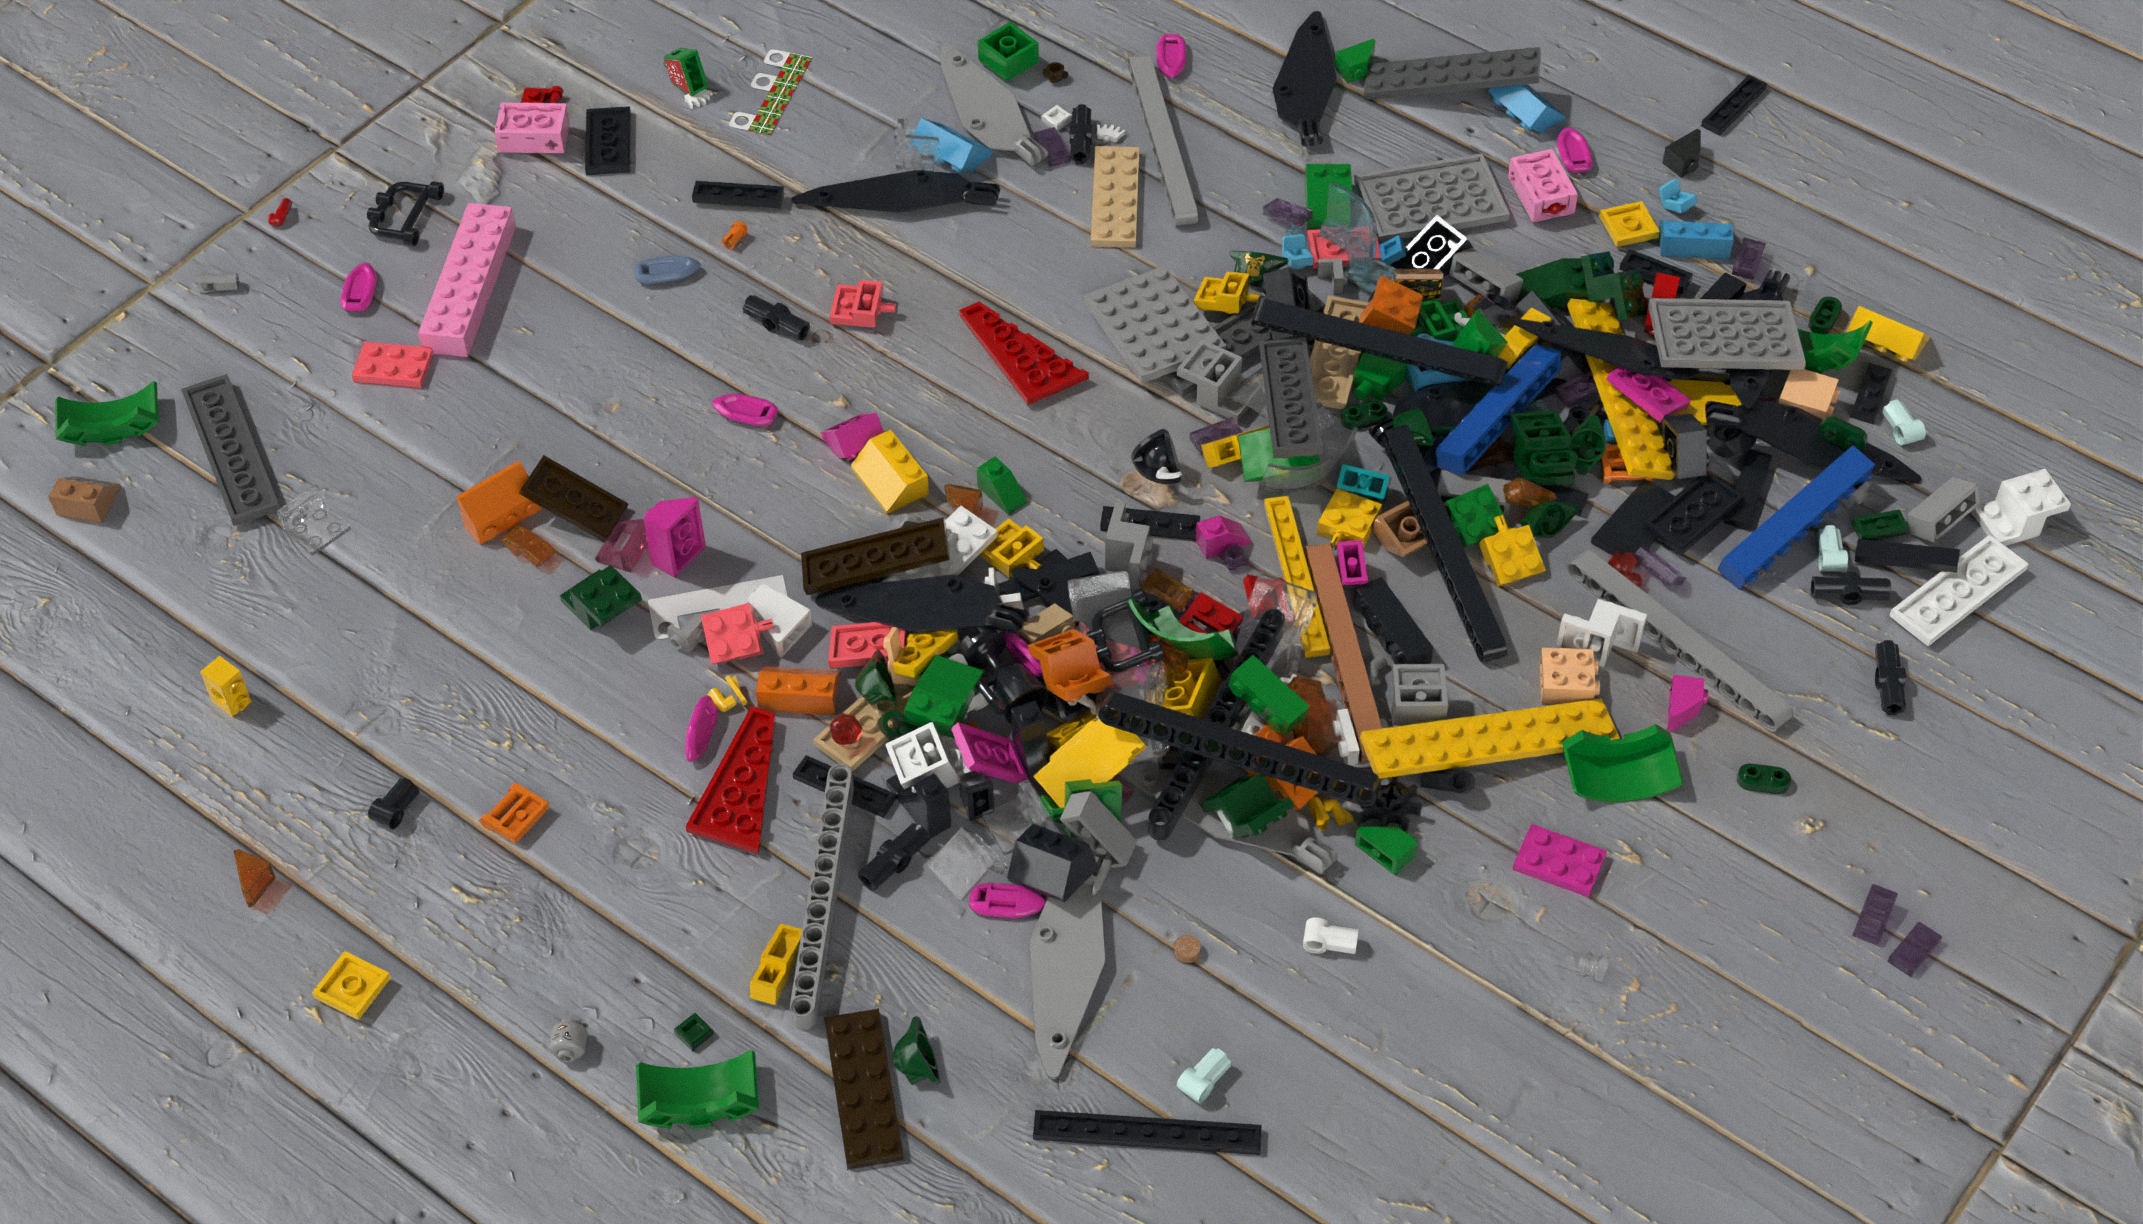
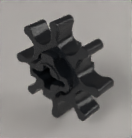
[1360,776,1422,832]

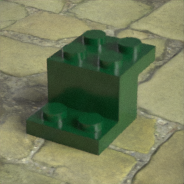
[1581,251,1648,320]
[1509,410,1575,487]
[560,565,642,630]
[1200,773,1294,839]

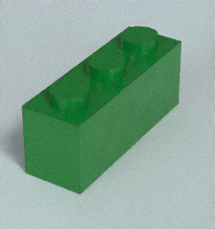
[1228,655,1310,737]

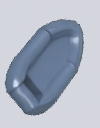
[634,255,701,284]

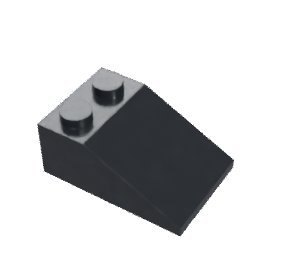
[1390,215,1473,278]

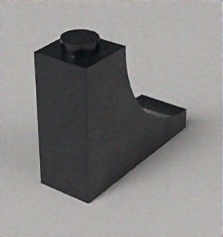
[1011,701,1051,799]
[886,773,951,839]

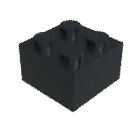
[1663,414,1710,479]

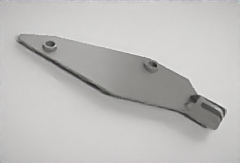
[941,43,1048,166]
[1118,764,1338,875]
[1030,856,1112,1079]

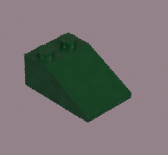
[1516,258,1589,311]

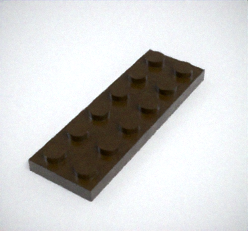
[801,517,950,595]
[824,1008,904,1170]

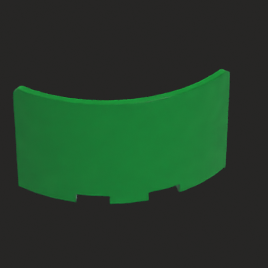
[1788,320,1873,374]
[55,381,159,446]
[1128,598,1239,661]
[1562,724,1684,802]
[636,1050,759,1129]

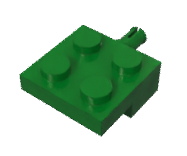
[1410,298,1469,342]
[1443,484,1509,549]
[1049,779,1122,838]

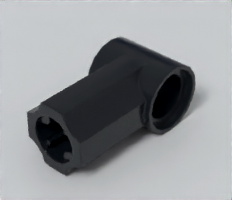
[1420,769,1475,794]
[368,777,420,830]

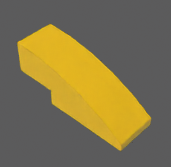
[1201,425,1269,468]
[750,923,802,1005]

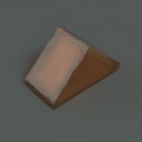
[944,484,983,518]
[233,849,276,908]

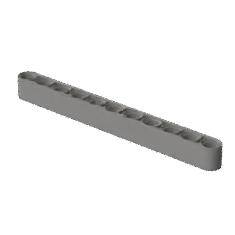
[1128,54,1198,226]
[1567,550,1793,732]
[790,763,854,1030]

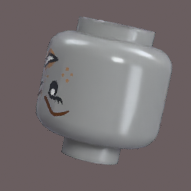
[549,1019,588,1063]

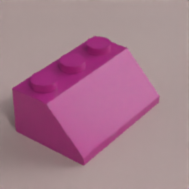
[643,497,706,578]

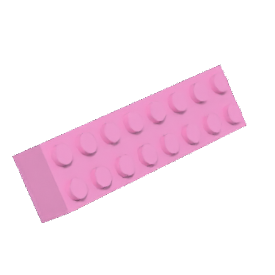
[418,203,516,357]

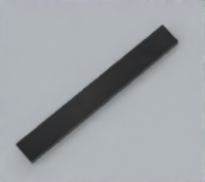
[1033,1110,1262,1155]

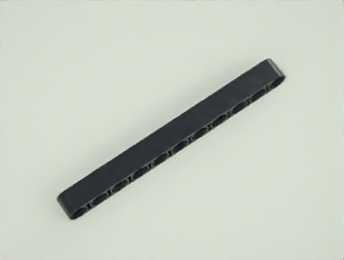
[1251,298,1508,386]
[1381,425,1508,663]
[1148,609,1285,841]
[1098,692,1381,806]

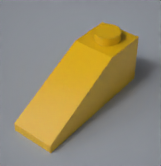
[1498,307,1552,374]

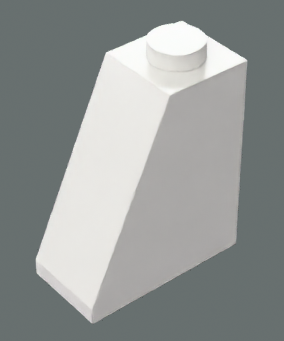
[747,583,812,658]

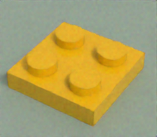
[1599,201,1660,247]
[312,951,391,1020]

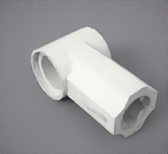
[1302,918,1359,954]

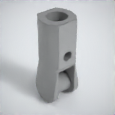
[195,273,240,293]

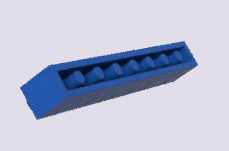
[1435,343,1561,476]
[1717,446,1875,589]

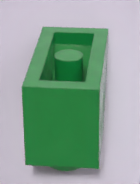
[1335,39,1376,84]
[977,456,1027,515]
[1355,826,1418,876]

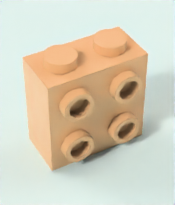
[1778,369,1840,420]
[1539,648,1600,704]

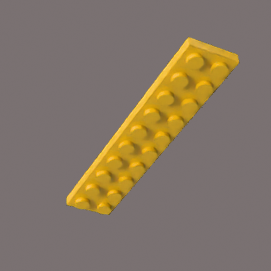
[1567,298,1675,480]
[1360,698,1620,779]

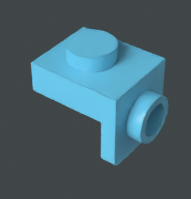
[1659,179,1698,213]
[1282,234,1313,269]

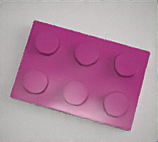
[1607,367,1691,423]
[951,722,1029,785]
[1513,824,1607,898]

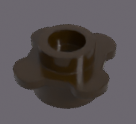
[1043,62,1068,83]

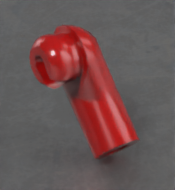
[268,198,292,227]

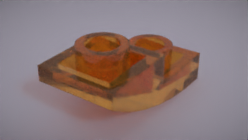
[499,525,556,568]

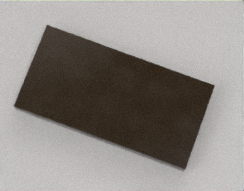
[519,455,629,543]

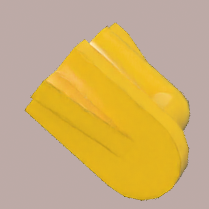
[707,675,748,712]
[1309,796,1354,832]

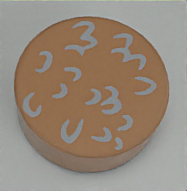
[1174,935,1201,963]

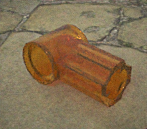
[1139,635,1189,674]

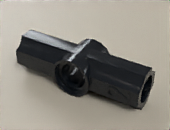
[1070,104,1092,164]
[743,295,810,341]
[1563,393,1604,437]
[1810,572,1891,605]
[1875,640,1906,715]
[858,823,930,890]

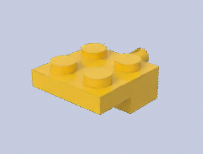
[1194,271,1261,314]
[1317,489,1382,550]
[1479,515,1546,587]
[979,518,1044,578]

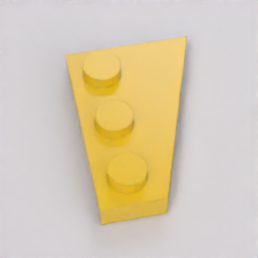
[893,630,959,678]

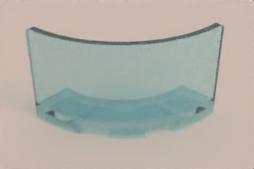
[1320,183,1377,285]

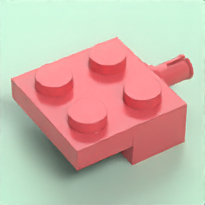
[829,280,896,328]
[701,603,775,665]

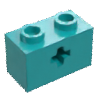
[1336,464,1392,502]

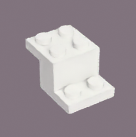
[1972,469,2071,546]
[1556,599,1647,667]
[885,722,979,789]

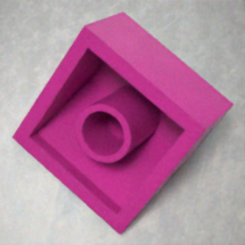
[820,412,884,460]

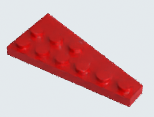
[959,301,1089,406]
[686,706,776,855]

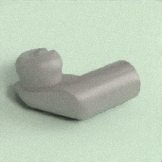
[1365,655,1387,688]

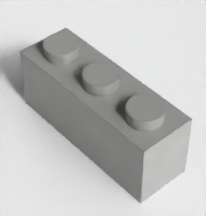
[1449,247,1523,302]
[1437,470,1514,519]
[1907,477,1980,542]
[1060,791,1137,868]

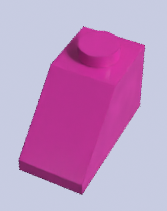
[1196,515,1251,559]
[1337,540,1368,585]
[1667,674,1708,731]

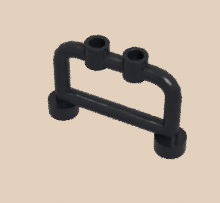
[367,181,444,246]
[1087,587,1166,672]

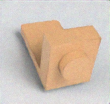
[883,627,928,686]

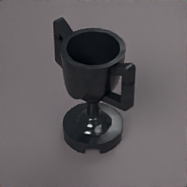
[957,626,1057,724]

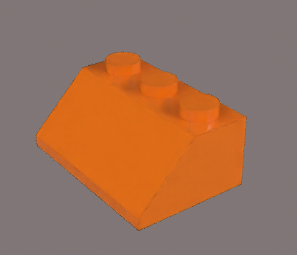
[456,460,542,545]
[756,666,841,715]

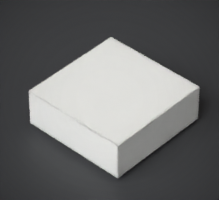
[1041,105,1072,131]

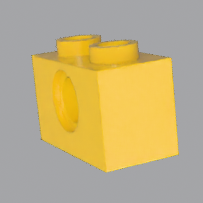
[200,655,252,717]

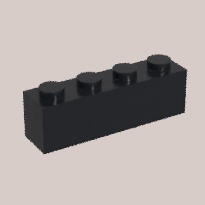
[1353,577,1433,664]

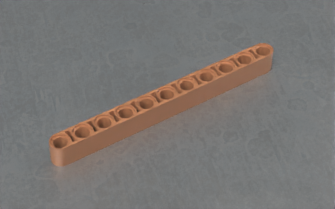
[1304,543,1382,763]

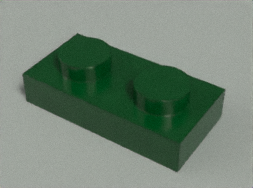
[1851,509,1909,540]

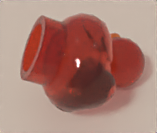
[1608,550,1642,587]
[829,713,863,745]

